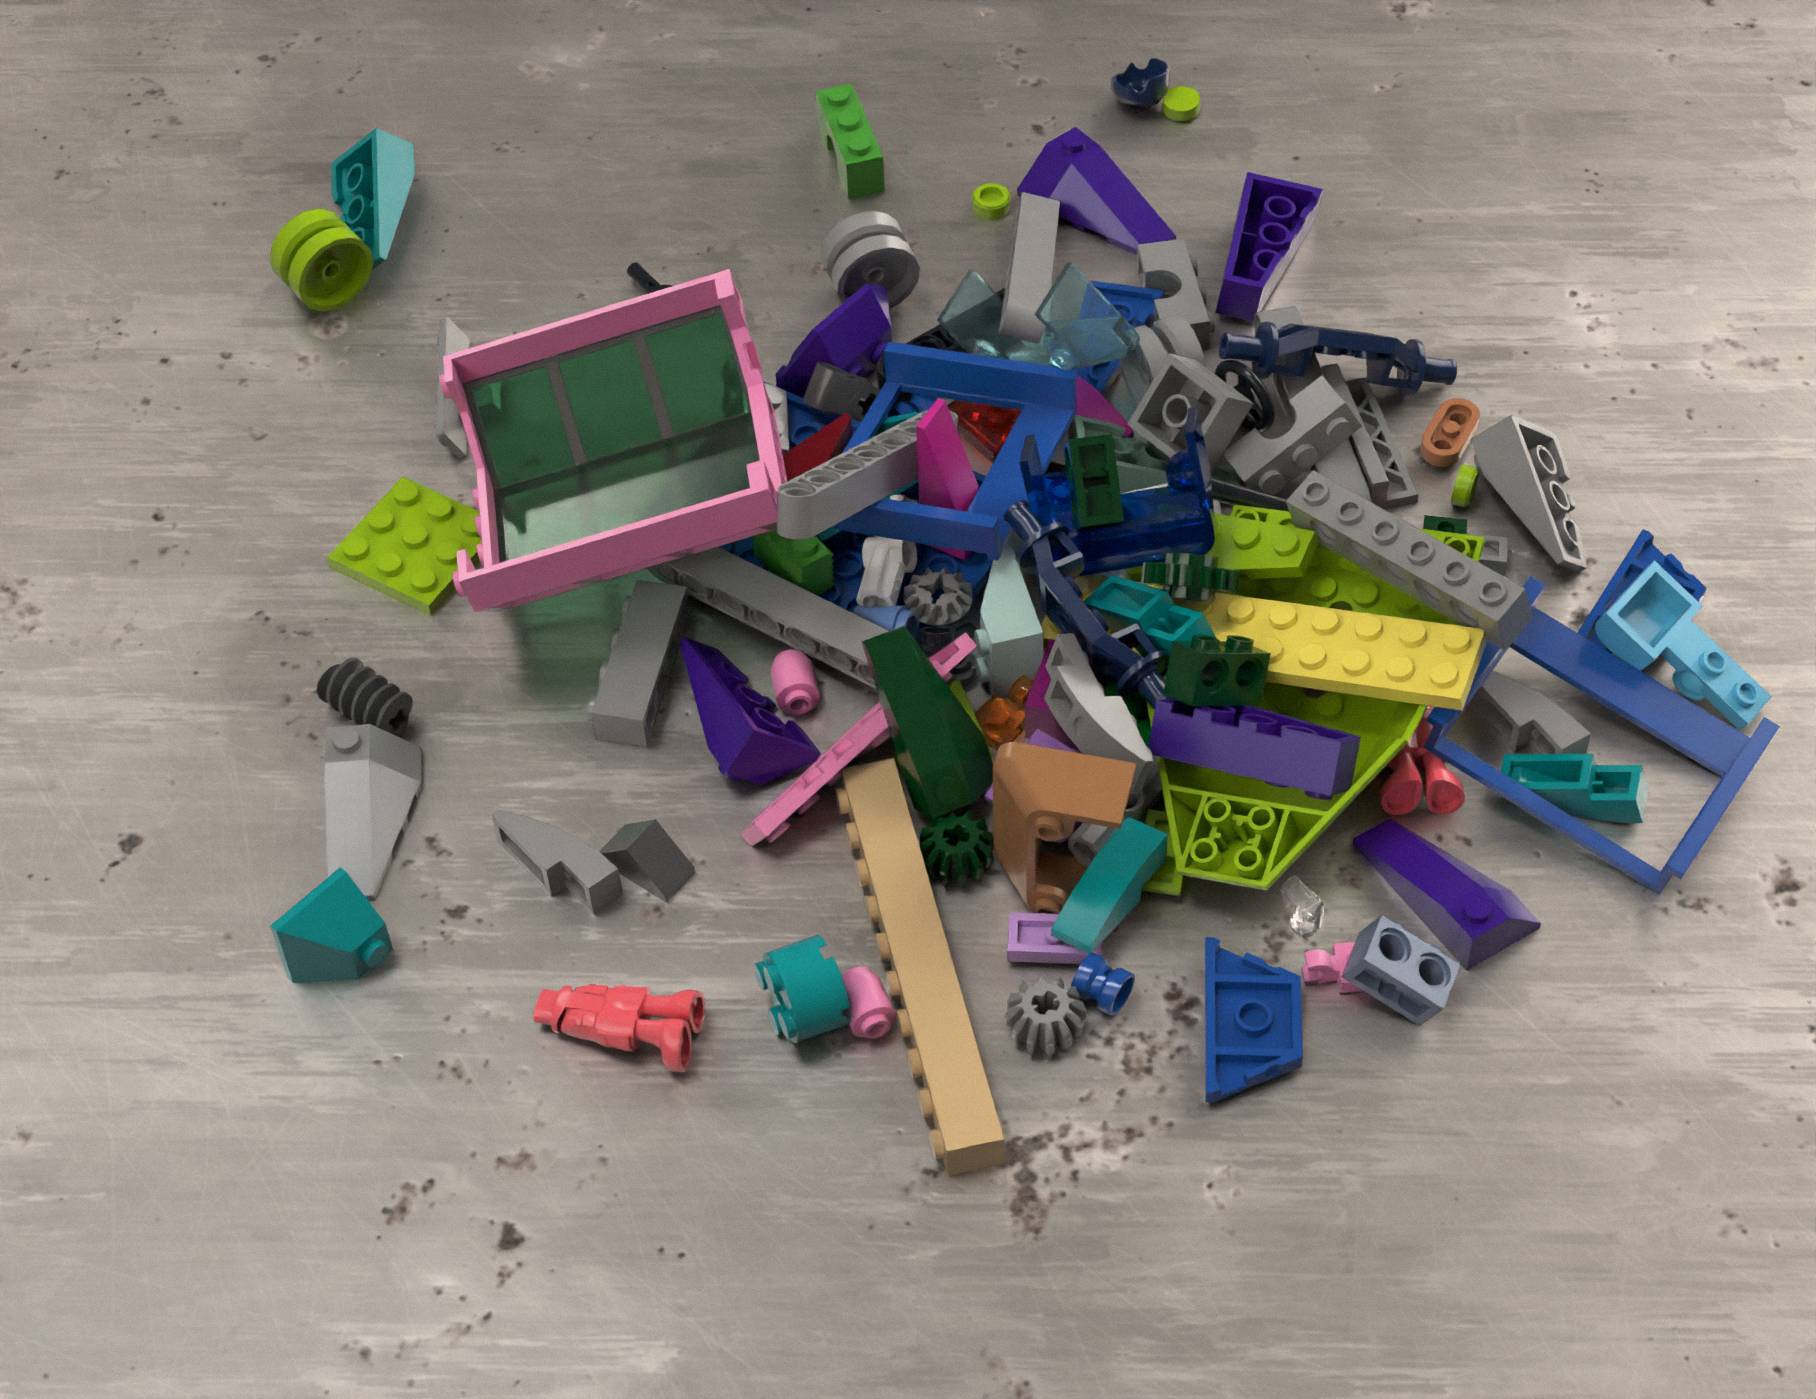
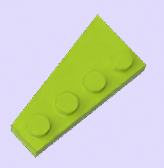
[1127,504,1319,582]

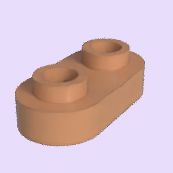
[1420,398,1480,467]

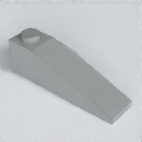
[324,724,423,901]

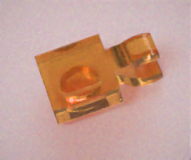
[974,675,1034,751]

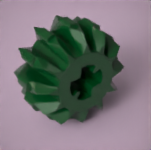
[920,811,994,888]

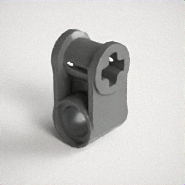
[803,362,880,421]

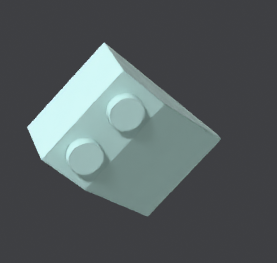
[974,541,1043,699]

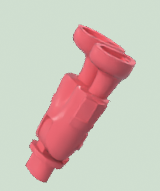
[1379,706,1465,815]
[533,984,705,1072]

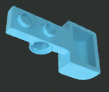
[1595,560,1772,730]

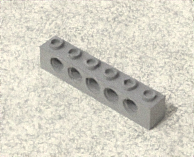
[1286,470,1533,650]

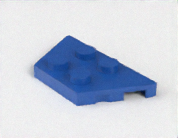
[1578,529,1707,656]
[1205,937,1303,1103]

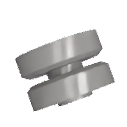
[820,211,920,309]
[1118,314,1207,407]

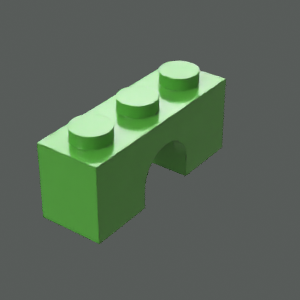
[815,83,885,199]

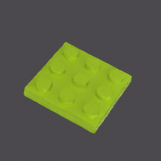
[327,476,501,616]

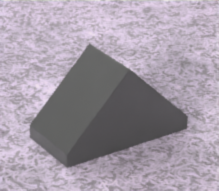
[599,819,695,903]

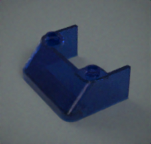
[1019,407,1216,577]

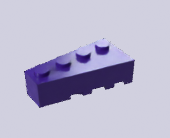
[1148,698,1361,800]

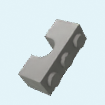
[1137,238,1215,351]
[1223,375,1362,495]

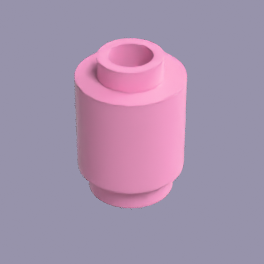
[770,649,820,714]
[841,966,896,1039]

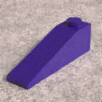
[1017,127,1176,255]
[1353,818,1541,971]

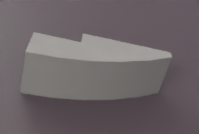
[1469,671,1591,754]
[492,810,623,915]

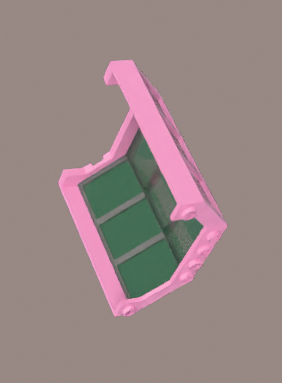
[439,269,788,612]

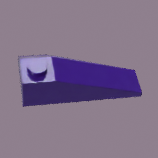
[680,637,821,785]

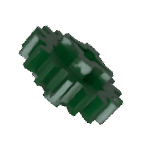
[1141,553,1239,602]

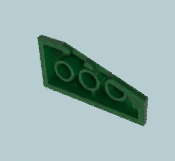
[862,626,993,819]

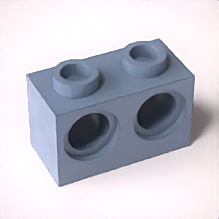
[1341,915,1461,1026]

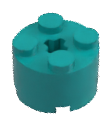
[754,935,850,1043]

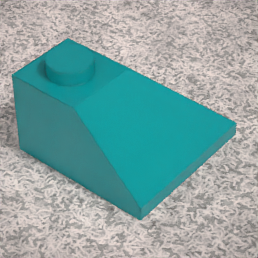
[270,867,393,983]

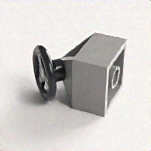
[1127,353,1275,474]

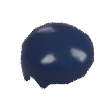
[1111,58,1170,108]

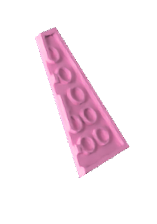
[740,632,977,847]

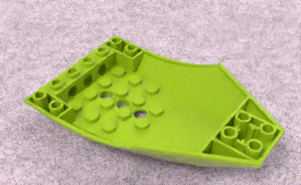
[1146,504,1486,891]

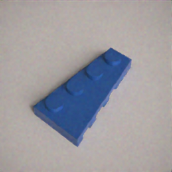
[1063,280,1165,397]

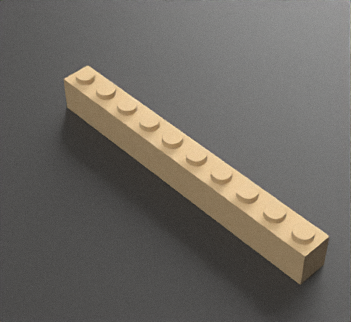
[835,758,1005,1176]

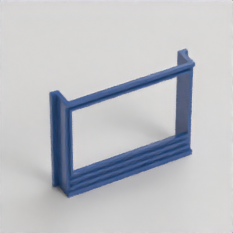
[830,342,1078,561]
[1424,576,1780,895]

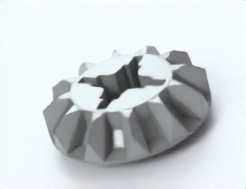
[904,567,972,625]

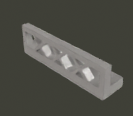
[1322,363,1418,509]

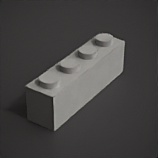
[587,580,690,747]

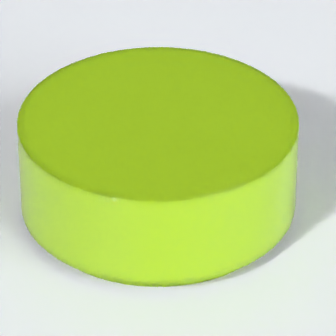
[1163,86,1201,121]
[972,183,1011,220]
[1451,464,1480,508]

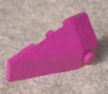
[916,398,979,561]

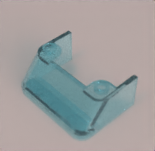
[937,262,1140,370]

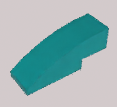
[1083,575,1216,657]
[1500,754,1648,823]
[1051,816,1168,954]

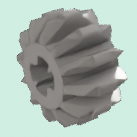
[1005,974,1086,1058]

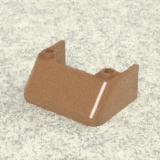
[993,742,1136,932]

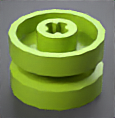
[269,208,374,312]

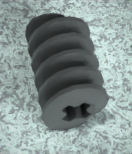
[316,658,413,737]

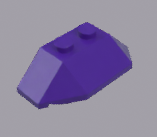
[775,284,892,398]

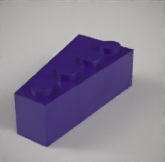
[1215,172,1324,322]

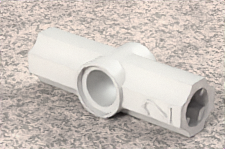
[856,495,919,607]

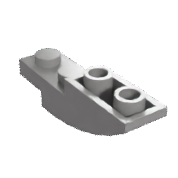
[1044,633,1154,794]

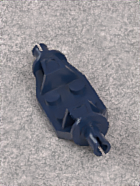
[1218,321,1457,396]
[1003,500,1171,710]

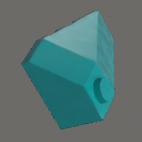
[331,128,416,270]

